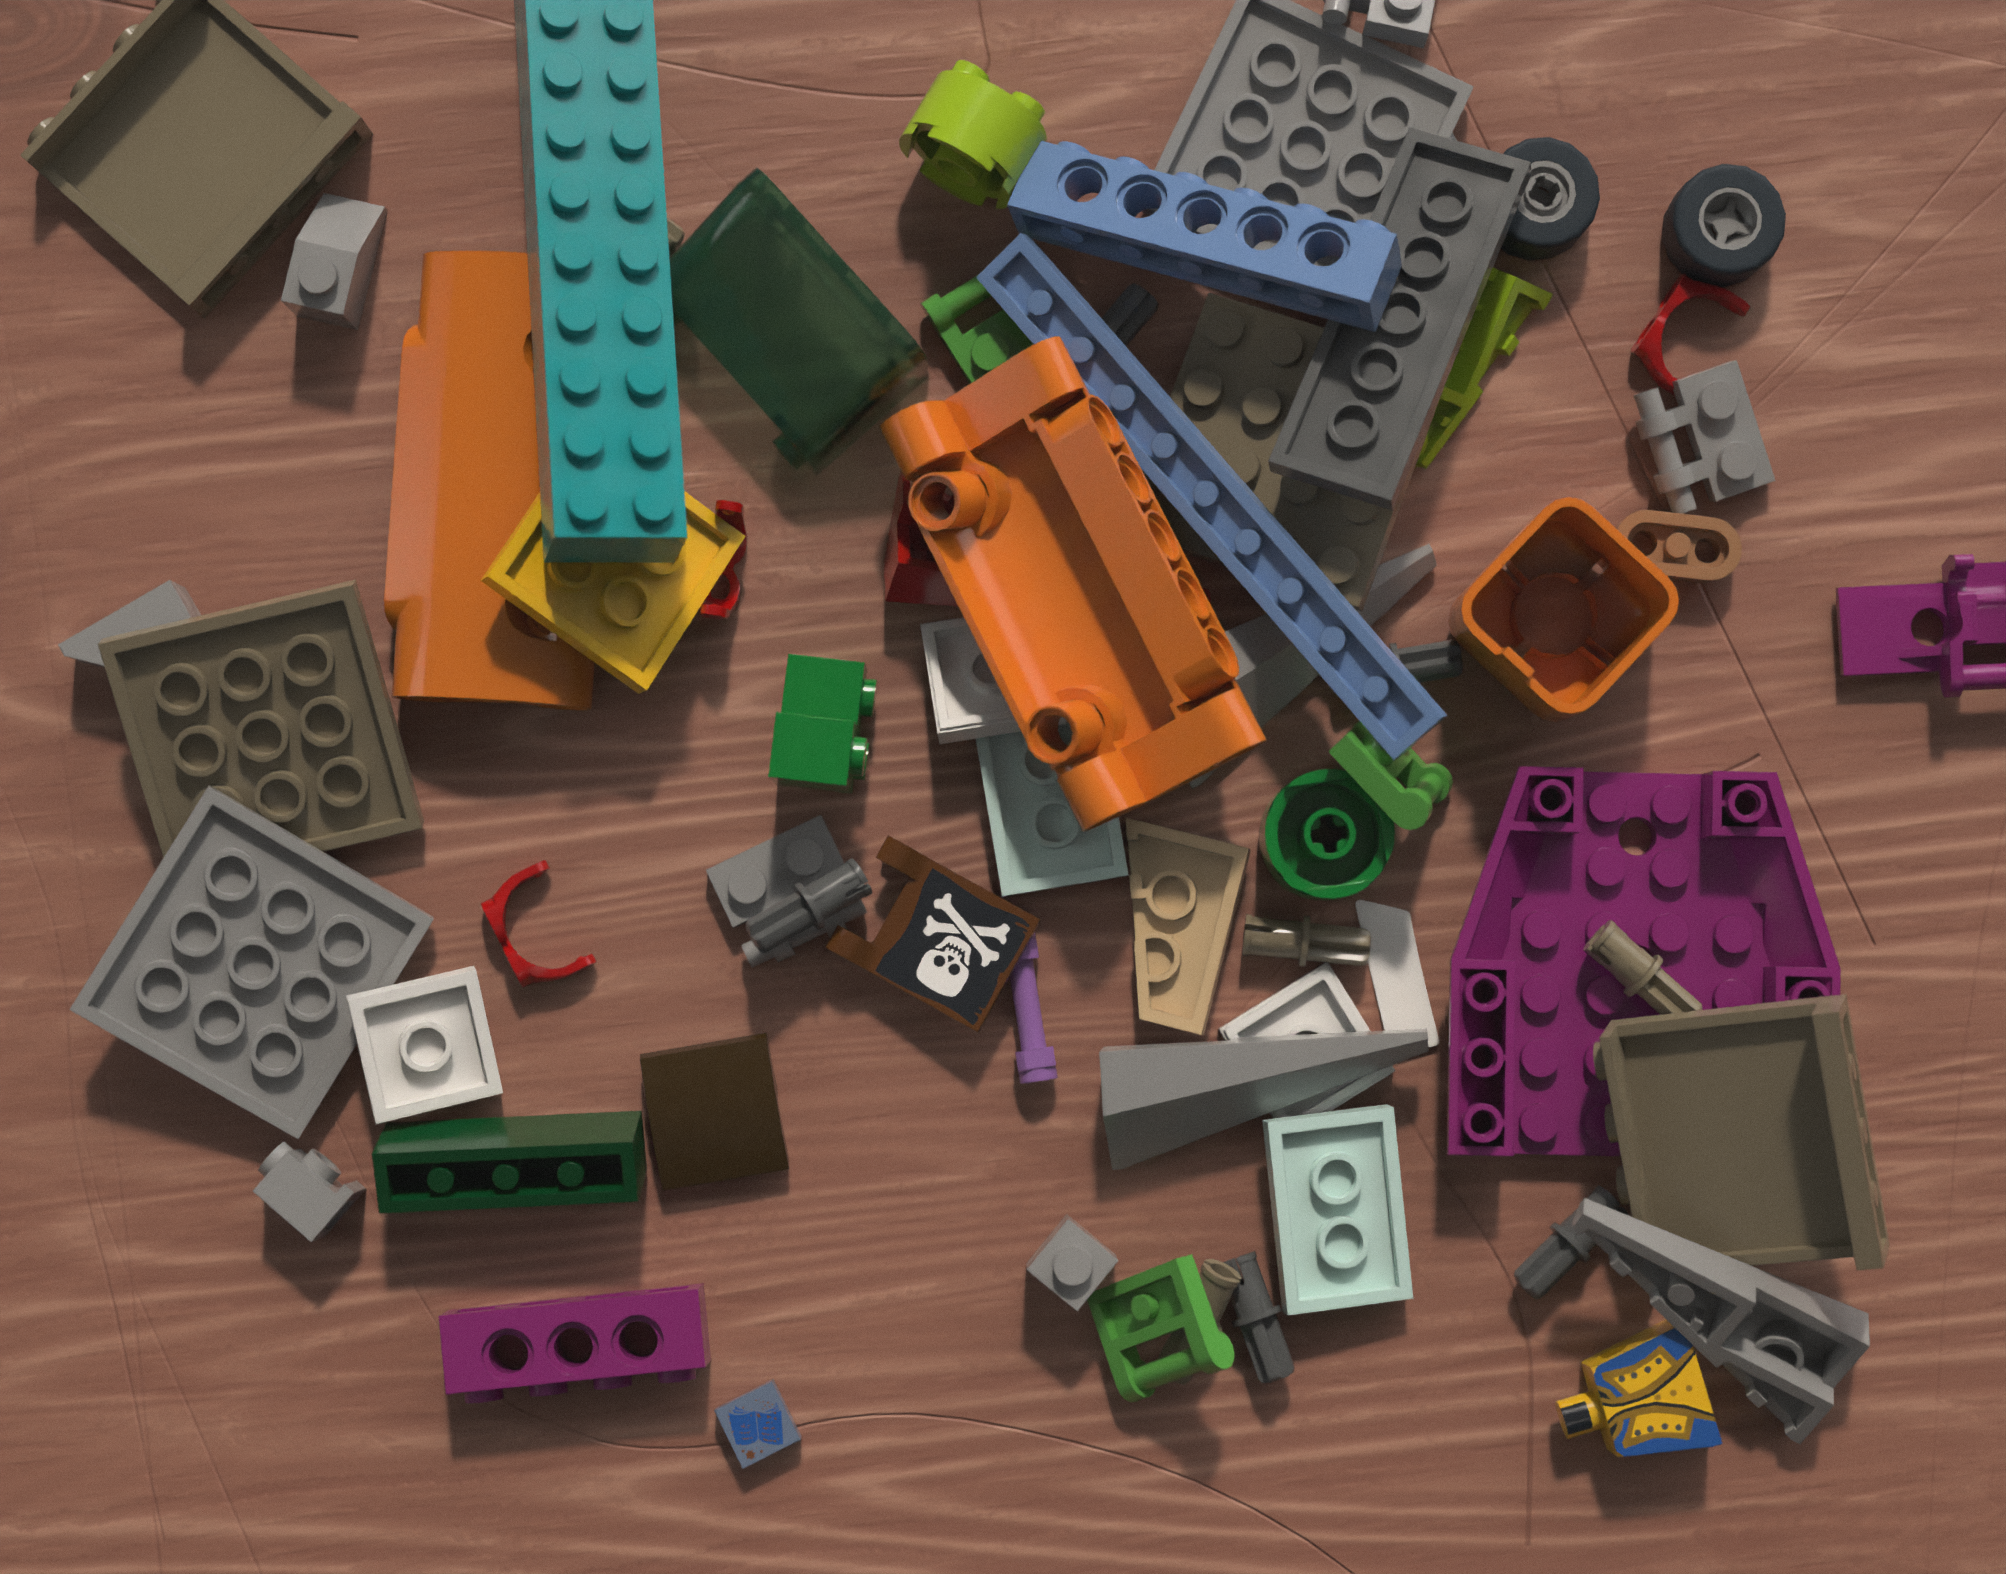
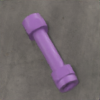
[1010,933,1058,1084]

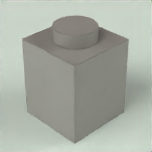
[1026,1214,1119,1311]

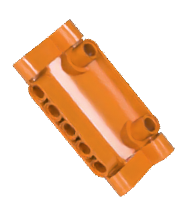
[384,251,595,710]
[880,336,1266,832]

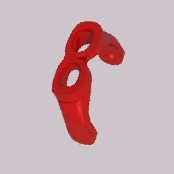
[1631,274,1751,396]
[700,500,748,620]
[480,860,597,988]

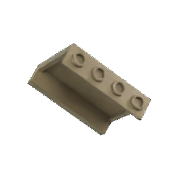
[20,0,373,319]
[1593,994,1890,1271]

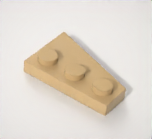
[1125,818,1251,1036]

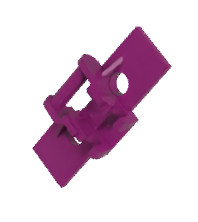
[1835,554,2006,698]

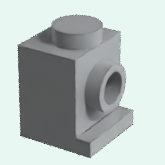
[253,1142,366,1242]

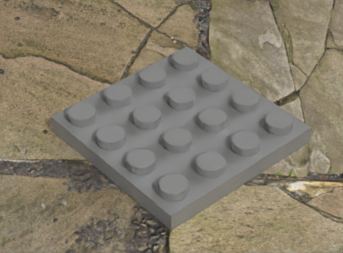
[1141,0,1474,267]
[69,785,434,1139]

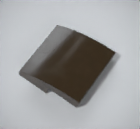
[640,1033,789,1191]

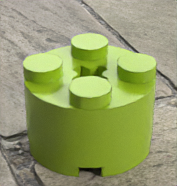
[899,60,1047,209]

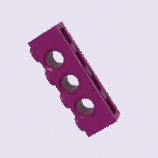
[439,1283,711,1403]

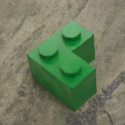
[768,654,877,794]

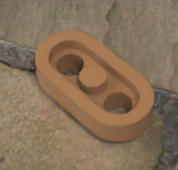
[1615,510,1742,584]

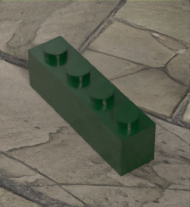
[372,1111,647,1214]

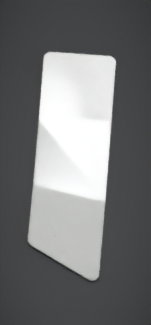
[1356,900,1439,1047]

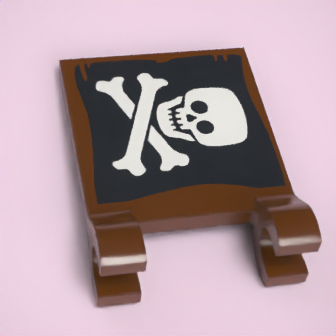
[826,835,1041,1033]

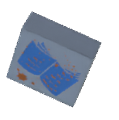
[714,1379,802,1469]

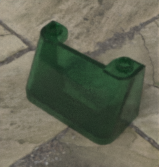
[670,167,929,476]

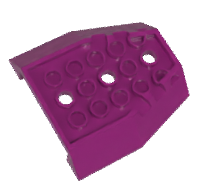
[1447,766,1841,1156]

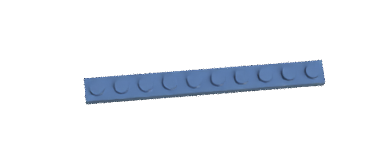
[976,233,1448,760]

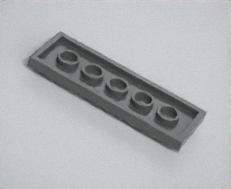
[1268,127,1531,511]

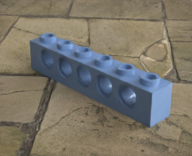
[1007,141,1402,332]

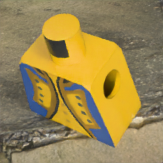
[1555,1320,1723,1457]

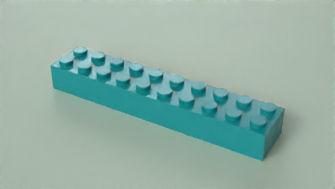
[514,0,687,563]

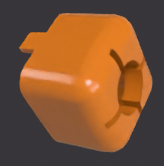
[1448,497,1679,722]

